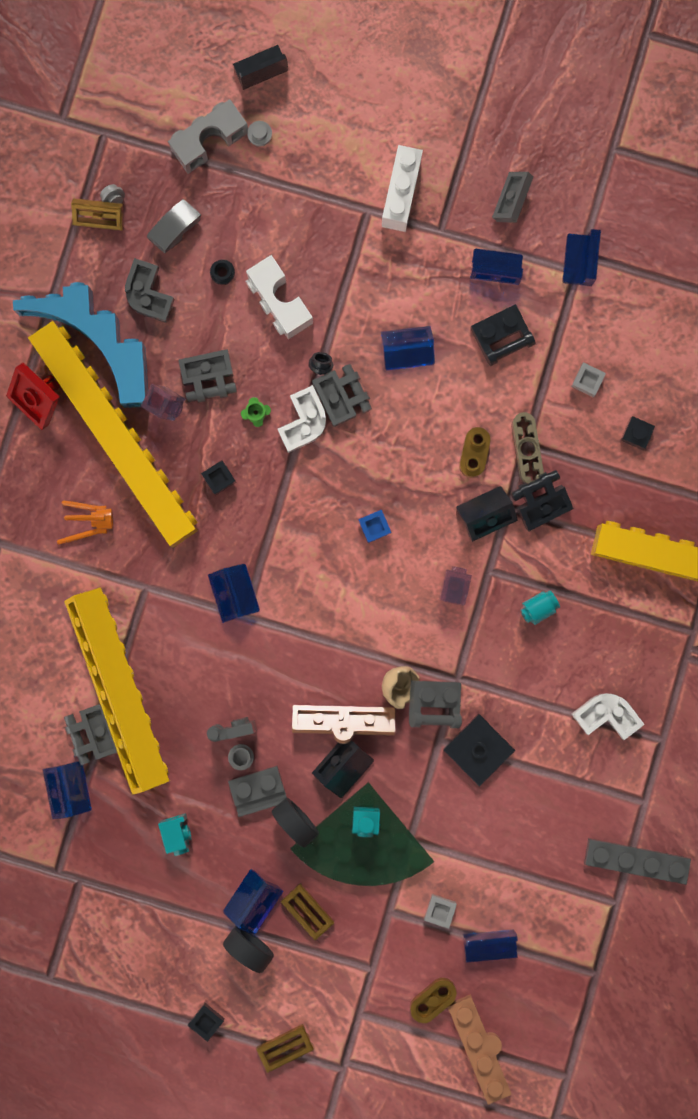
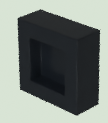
[621,416,655,450]
[201,460,236,496]
[187,1002,225,1042]

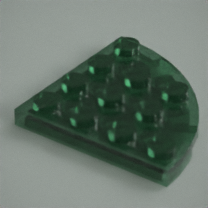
[290,781,435,886]

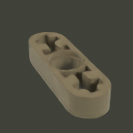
[511,412,544,484]

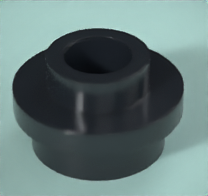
[210,260,235,285]
[308,352,334,375]

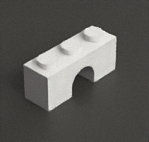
[382,145,423,232]
[246,255,313,339]

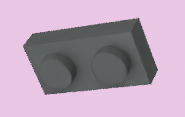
[492,172,534,223]

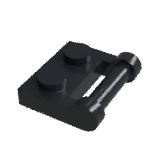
[470,304,536,366]

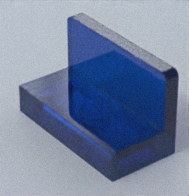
[562,229,601,286]
[470,248,523,285]
[381,326,435,370]
[208,564,260,623]
[42,761,92,820]
[223,869,284,934]
[463,929,518,963]

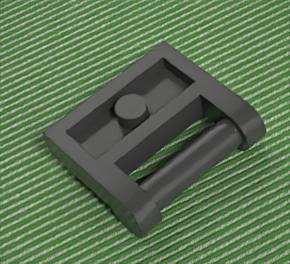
[409,680,462,728]

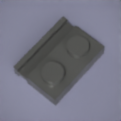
[228,765,287,817]

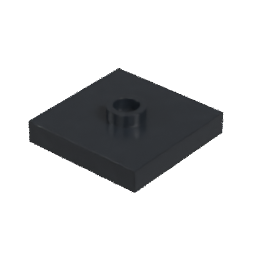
[443,713,516,787]

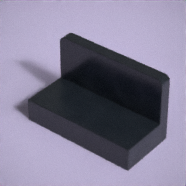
[233,45,288,90]
[456,486,518,542]
[312,740,374,798]

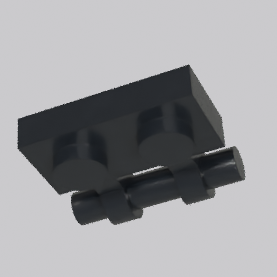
[510,470,574,531]

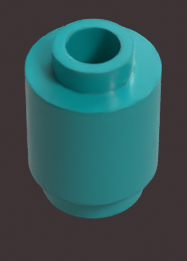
[520,590,560,625]

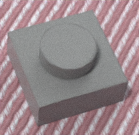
[571,362,606,398]
[424,894,457,929]

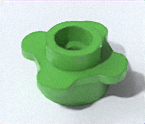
[241,397,271,427]

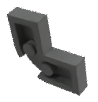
[125,258,175,323]

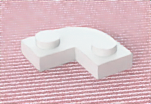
[278,385,326,453]
[571,693,645,740]

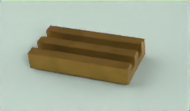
[71,198,124,231]
[281,883,334,940]
[256,1024,314,1073]

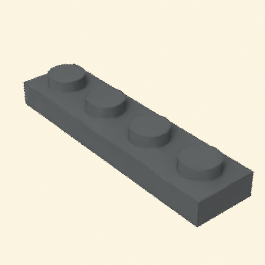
[584,838,691,885]

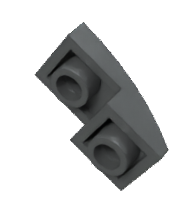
[147,199,201,253]

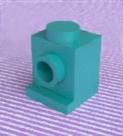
[352,807,380,837]
[158,813,192,856]

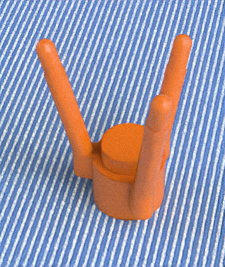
[57,500,113,544]

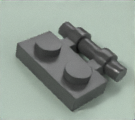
[178,349,237,403]
[312,364,372,427]
[64,704,117,766]
[207,717,257,742]

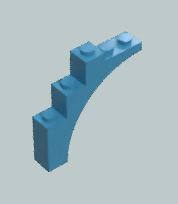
[13,282,149,408]

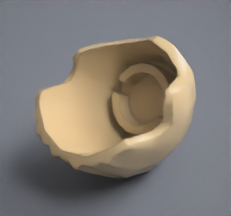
[382,666,420,709]

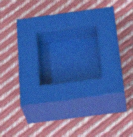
[358,509,392,543]

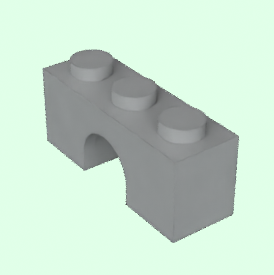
[168,99,248,174]

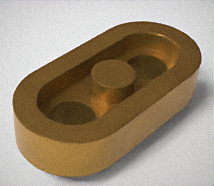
[459,427,491,478]
[410,978,457,1023]

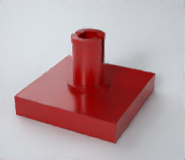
[6,362,60,430]

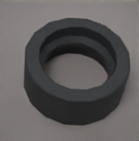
[272,798,319,848]
[223,926,274,973]

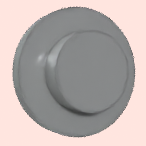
[247,121,272,146]
[100,184,125,204]
[228,744,254,770]

